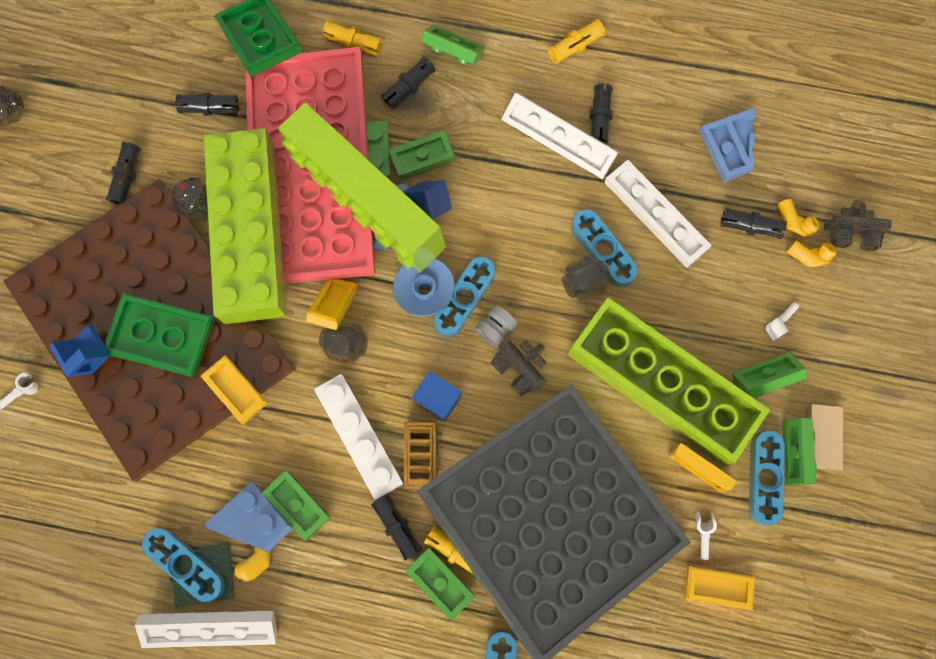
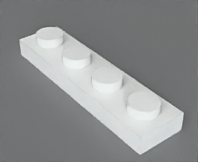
[501,93,619,179]
[604,160,712,268]
[314,374,404,500]
[135,611,278,648]

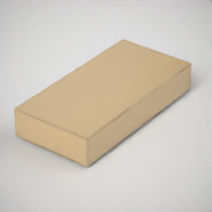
[808,404,843,471]

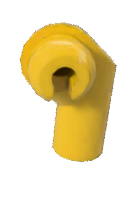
[777,199,819,237]
[787,240,837,267]
[234,547,271,582]

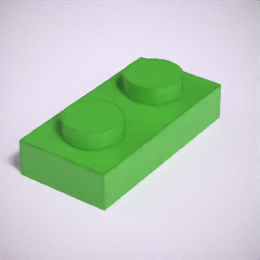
[421,25,485,65]
[367,121,390,179]
[389,130,455,180]
[732,352,807,398]
[783,418,817,486]
[262,470,331,541]
[405,548,475,621]

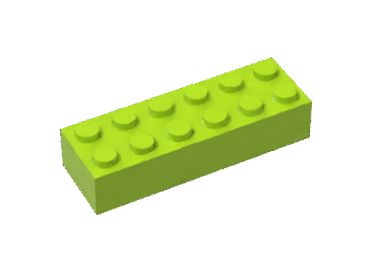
[278,102,446,273]
[204,128,287,324]
[567,297,770,466]

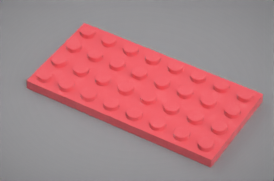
[245,47,376,284]

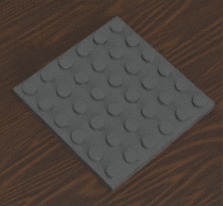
[417,384,691,659]

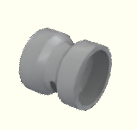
[474,305,518,348]

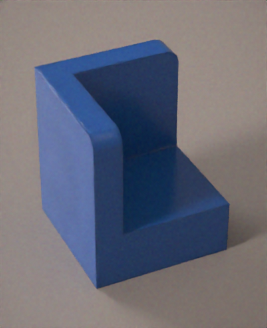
[403,180,452,220]
[50,326,111,377]
[412,372,462,422]

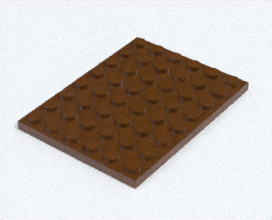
[3,178,295,482]

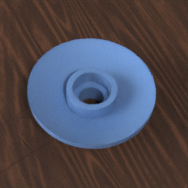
[393,259,455,317]

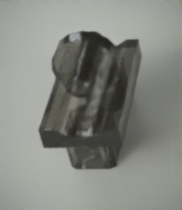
[824,200,891,251]
[491,340,548,396]

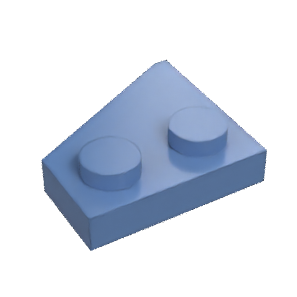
[699,108,756,182]
[205,481,293,552]

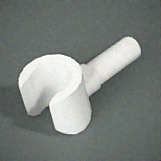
[765,302,799,341]
[0,372,39,409]
[695,511,717,560]

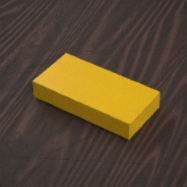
[306,279,358,330]
[201,355,268,425]
[668,443,737,492]
[684,566,755,611]

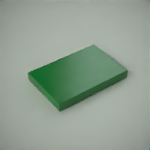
[214,0,303,78]
[104,293,215,378]

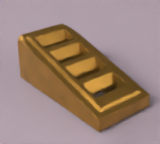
[404,422,437,489]

